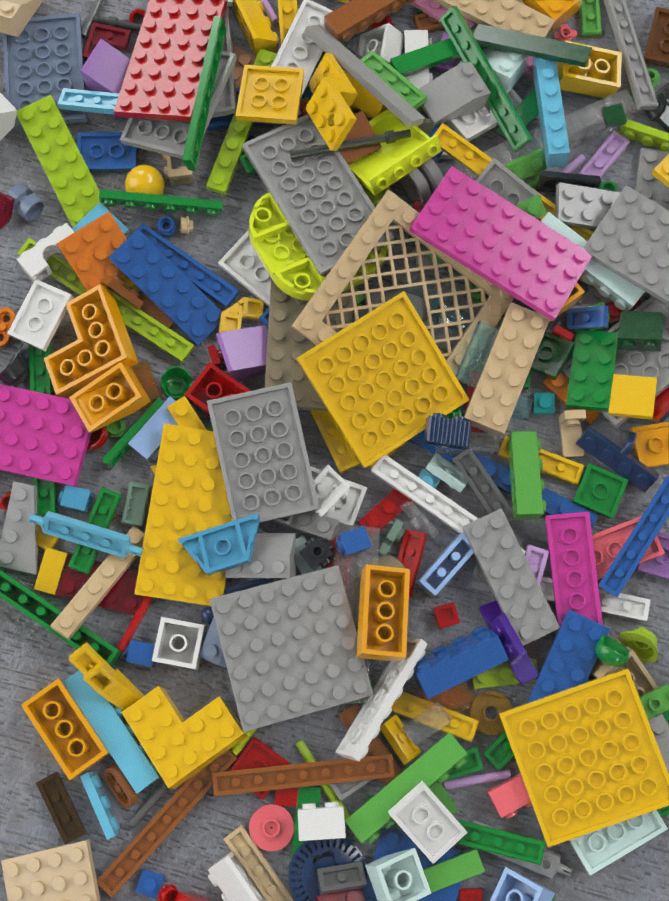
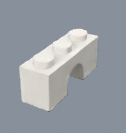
[17,223,74,282]

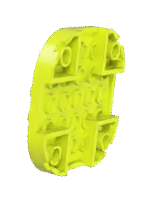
[248,192,387,301]

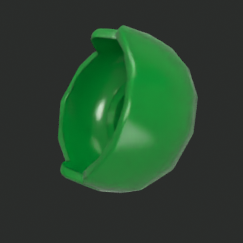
[160,366,192,400]
[596,635,630,667]

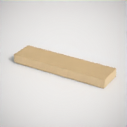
[224,825,295,901]

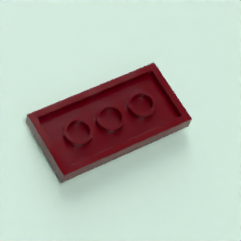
[56,554,145,615]

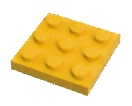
[235,65,305,125]

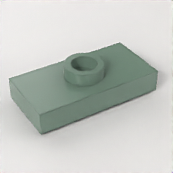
[121,482,151,528]

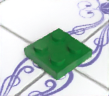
[572,463,628,520]

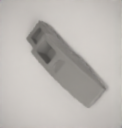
[269,511,340,542]

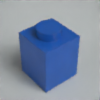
[336,526,372,557]
[124,640,156,668]

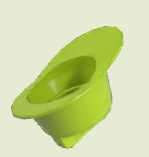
[619,627,658,664]

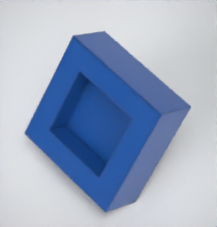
[135,868,166,899]

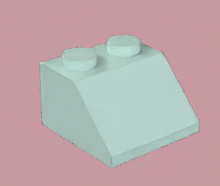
[365,848,431,901]

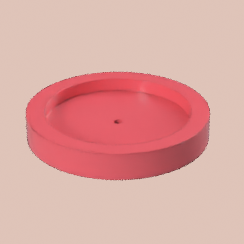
[249,804,294,851]

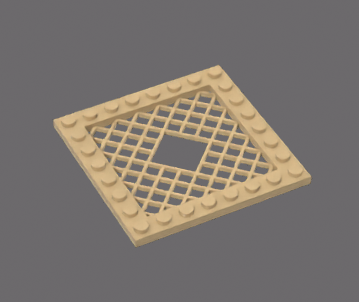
[291,189,514,380]

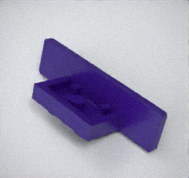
[479,601,539,685]

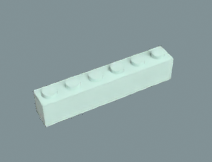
[541,212,645,311]

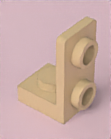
[162,154,195,186]
[559,410,586,458]

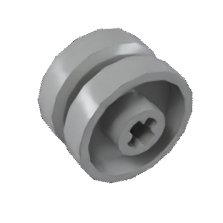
[399,158,444,204]

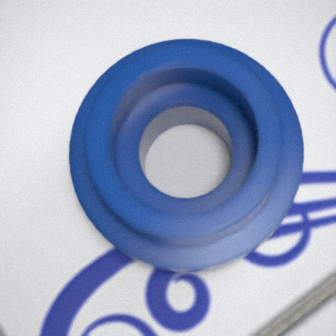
[156,216,177,237]

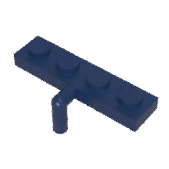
[576,426,659,493]

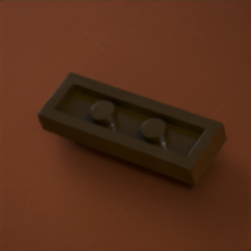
[36,772,87,845]

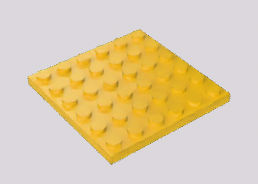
[296,291,469,468]
[499,668,669,847]

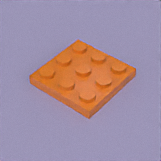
[56,212,127,291]

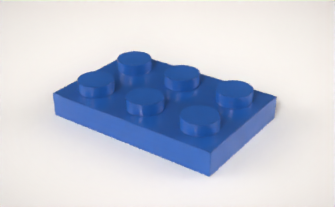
[77,132,138,173]

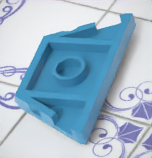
[178,513,260,575]

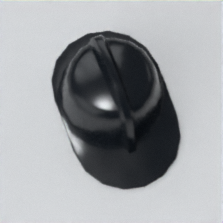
[0,342,29,387]

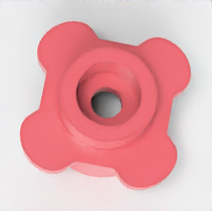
[554,24,577,42]

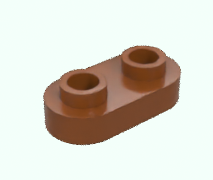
[103,765,138,808]

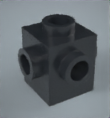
[299,536,335,571]

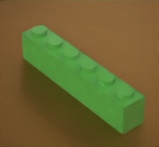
[345,732,468,845]

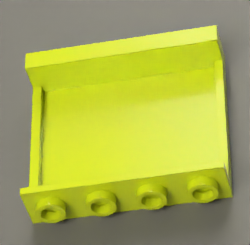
[348,109,441,195]

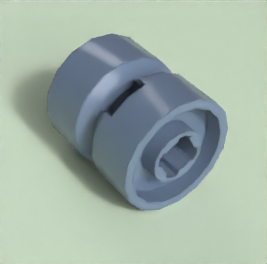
[7,183,45,221]

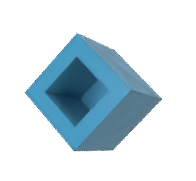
[59,485,95,515]

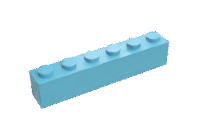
[532,57,570,168]
[63,670,161,794]

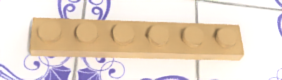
[50,526,145,640]

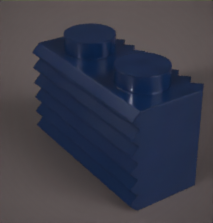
[423,413,472,450]

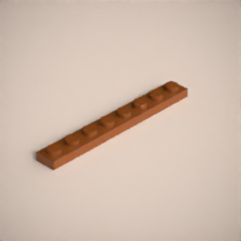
[97,750,237,898]
[212,753,395,796]

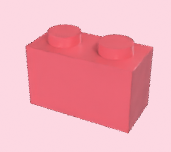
[486,773,532,819]

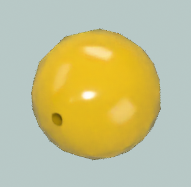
[125,165,165,195]

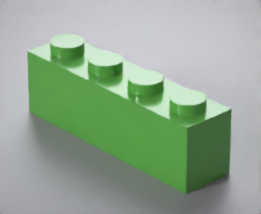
[507,431,546,520]

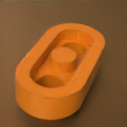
[0,307,16,349]

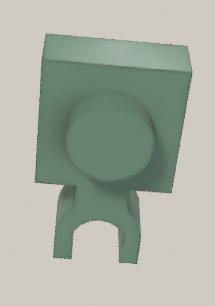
[378,519,405,556]

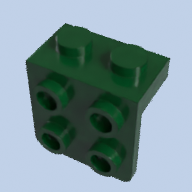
[617,311,664,351]

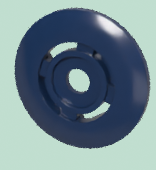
[288,838,367,901]

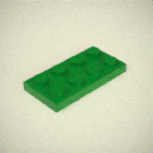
[566,330,618,412]

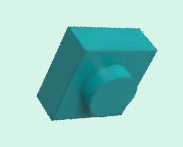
[533,392,555,415]

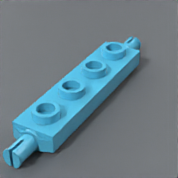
[29,511,143,558]

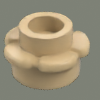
[179,216,193,236]

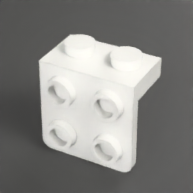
[313,464,351,517]

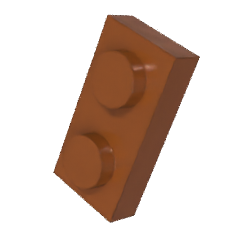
[102,274,144,309]

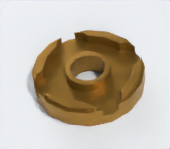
[469,691,513,735]

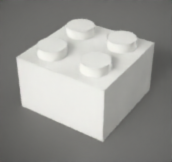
[152,617,207,670]

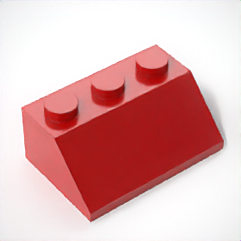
[184,362,251,417]

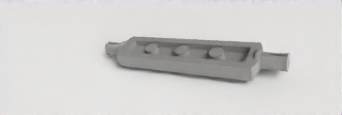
[472,820,573,878]

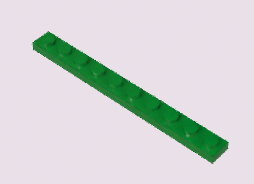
[29,342,58,516]

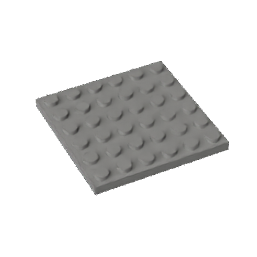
[209,565,374,732]

